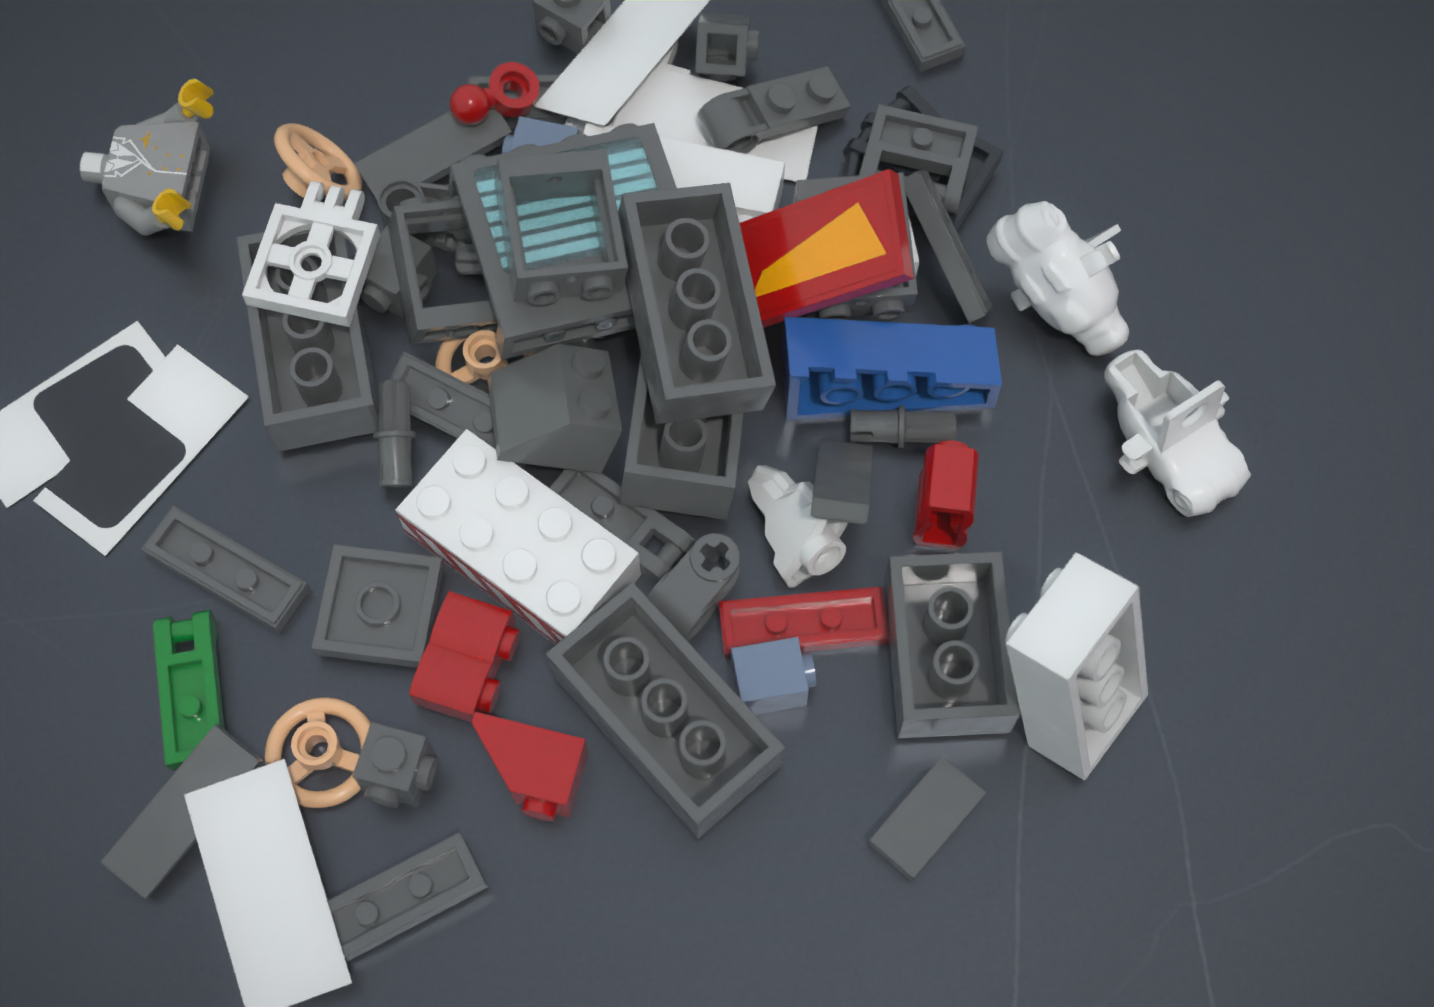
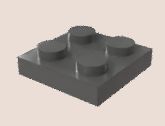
[311,544,444,668]

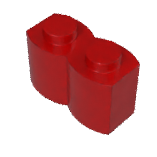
[913,440,979,550]
[409,591,521,722]

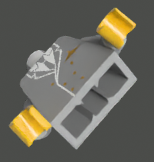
[80,79,214,236]

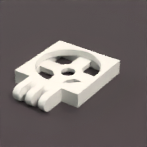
[242,181,380,327]

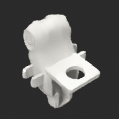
[986,201,1129,356]
[1104,350,1251,517]

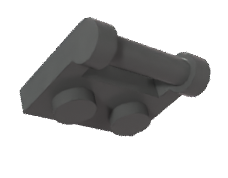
[859,104,978,214]

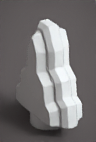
[748,465,848,588]

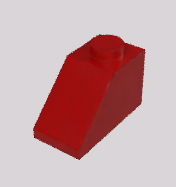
[471,712,589,821]

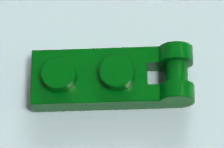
[153,610,225,770]

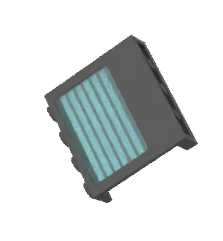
[449,123,677,360]

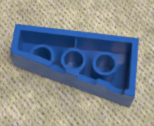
[781,317,1002,421]

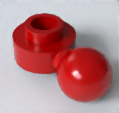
[450,62,540,125]

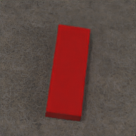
[719,586,890,660]

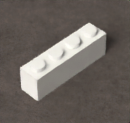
[583,122,785,223]

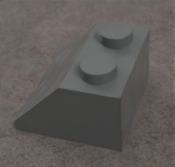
[487,343,622,473]

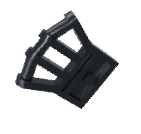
[842,86,1004,231]

